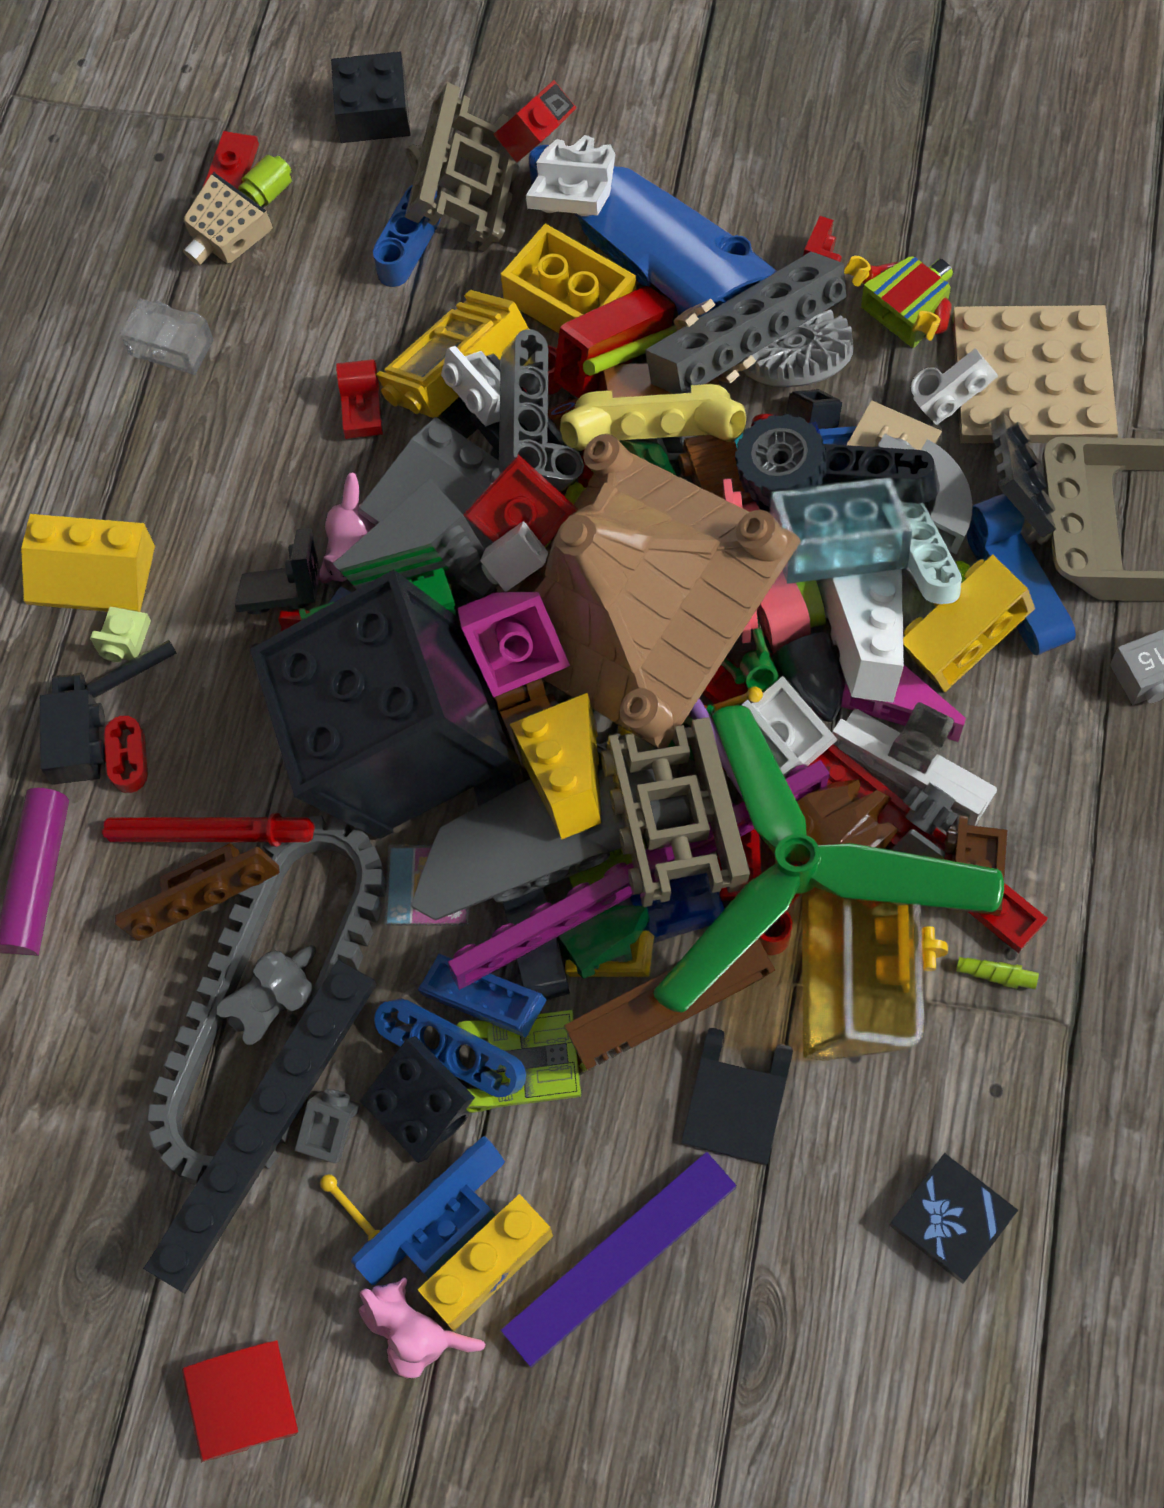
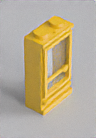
[376,290,529,418]

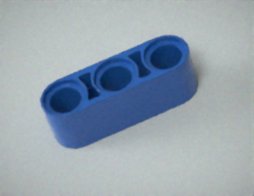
[373,185,441,287]

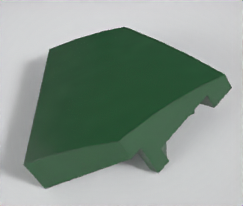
[556,905,650,979]

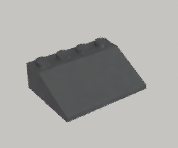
[358,417,500,599]

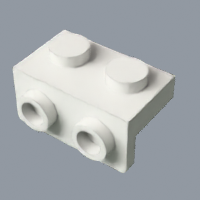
[441,346,500,426]

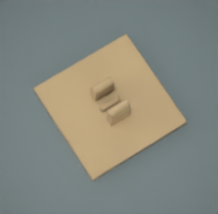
[847,400,942,450]

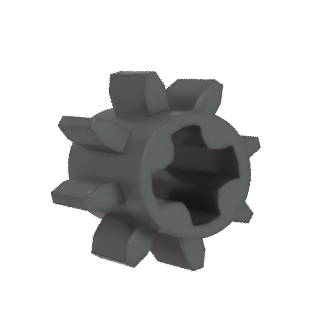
[903,782,958,835]

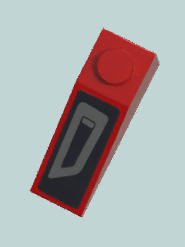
[493,80,576,163]

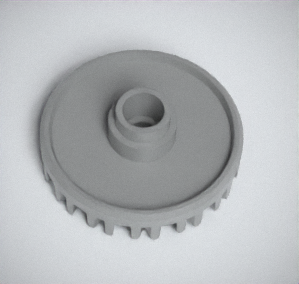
[743,309,853,387]

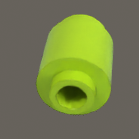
[238,155,292,206]

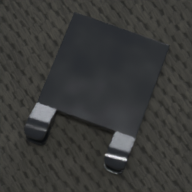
[681,1028,793,1166]

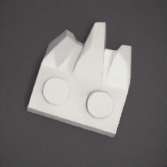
[526,135,615,216]
[727,676,838,778]

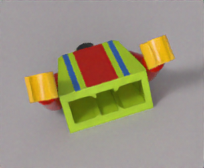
[844,255,953,348]

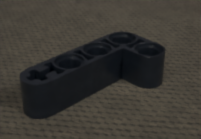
[776,444,940,523]

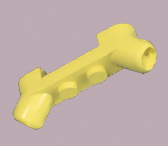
[560,384,746,451]

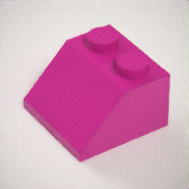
[458,592,570,697]

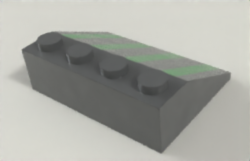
[333,478,485,589]

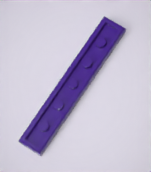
[501,1152,737,1368]

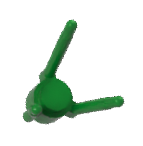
[721,613,778,692]

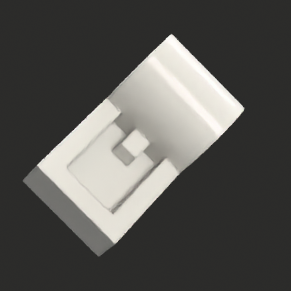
[911,348,998,425]

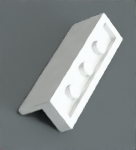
[832,709,997,826]

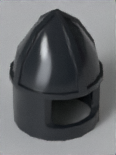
[771,632,845,722]

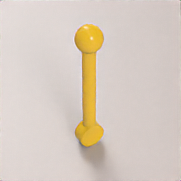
[704,687,763,712]
[320,1174,381,1241]

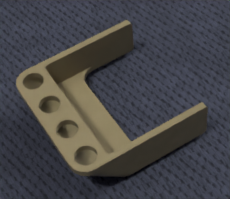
[1042,436,1164,601]

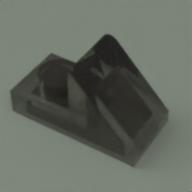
[888,702,955,774]

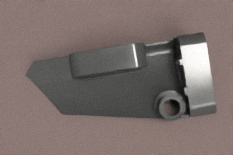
[411,732,690,921]

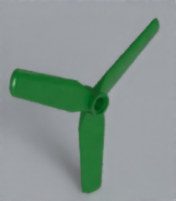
[653,705,1004,1013]

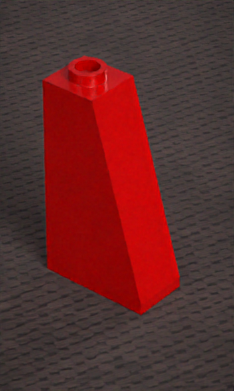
[553,285,675,399]

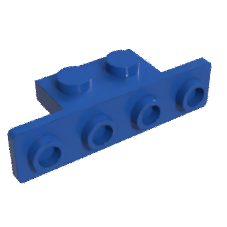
[351,1136,505,1285]

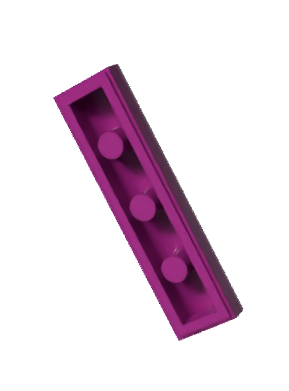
[0,788,70,956]

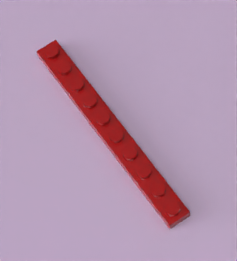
[702,658,1048,954]

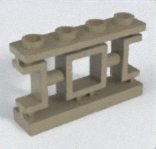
[405,82,519,252]
[601,717,750,907]

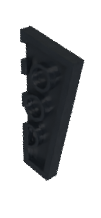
[990,412,1056,538]

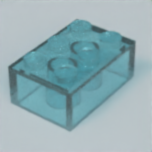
[770,477,912,584]

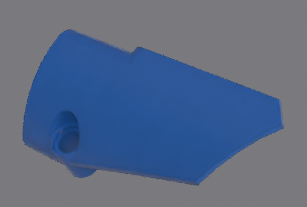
[573,166,777,318]

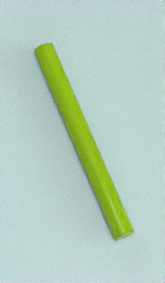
[583,325,678,376]

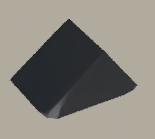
[786,389,843,429]

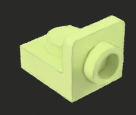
[90,606,151,662]

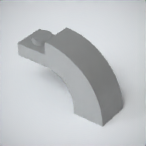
[877,434,972,554]

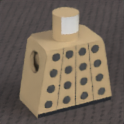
[183,172,273,266]

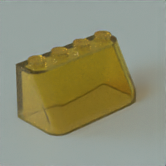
[802,887,924,1061]

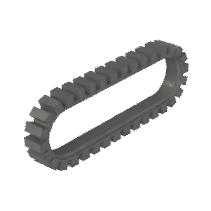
[148,815,386,1185]

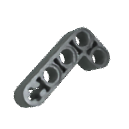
[499,329,584,492]

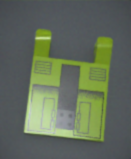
[457,1010,581,1113]

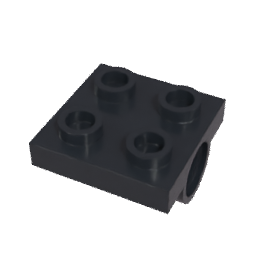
[360,1036,475,1163]

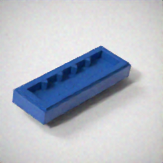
[418,954,547,1038]

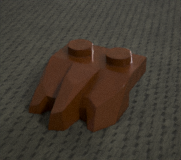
[797,780,899,865]

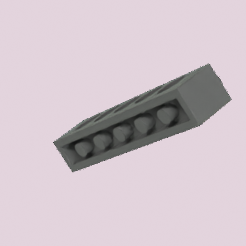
[646,251,847,394]

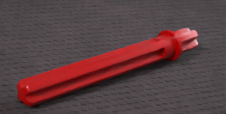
[102,813,315,847]

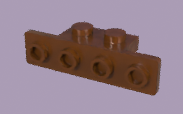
[115,843,280,941]

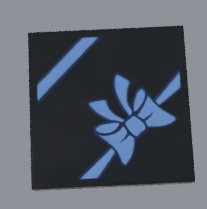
[889,1152,1018,1284]

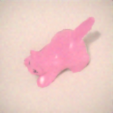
[319,472,376,588]
[359,1277,486,1378]

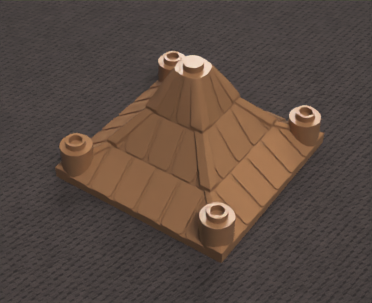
[517,434,801,749]

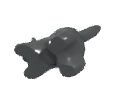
[216,945,316,1045]

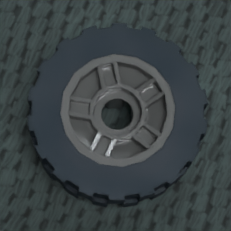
[735,414,826,507]

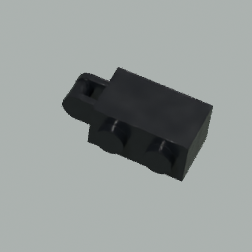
[40,672,106,785]

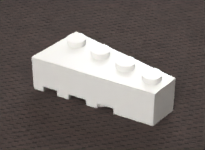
[815,547,904,703]

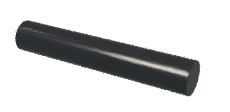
[86,640,177,698]

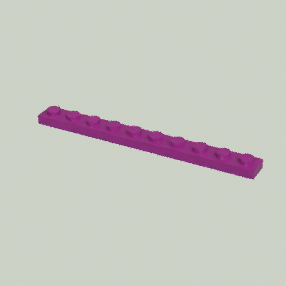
[448,760,830,990]

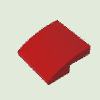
[182,1340,298,1463]

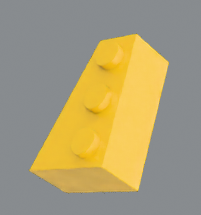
[510,693,601,839]

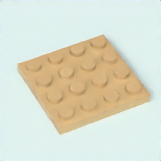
[952,305,1118,443]

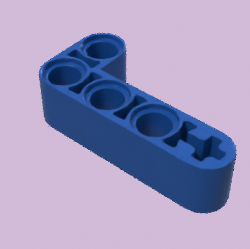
[966,493,1076,655]

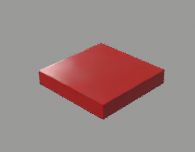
[464,454,578,547]

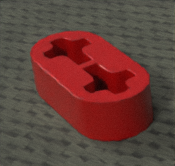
[104,716,148,793]

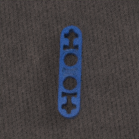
[374,999,526,1097]

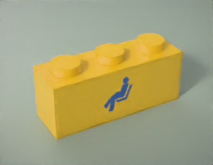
[418,1194,553,1332]

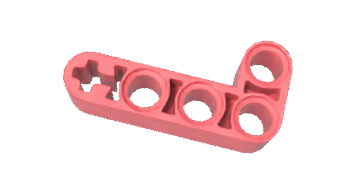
[742,501,811,661]

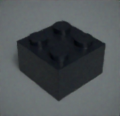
[331,51,411,143]

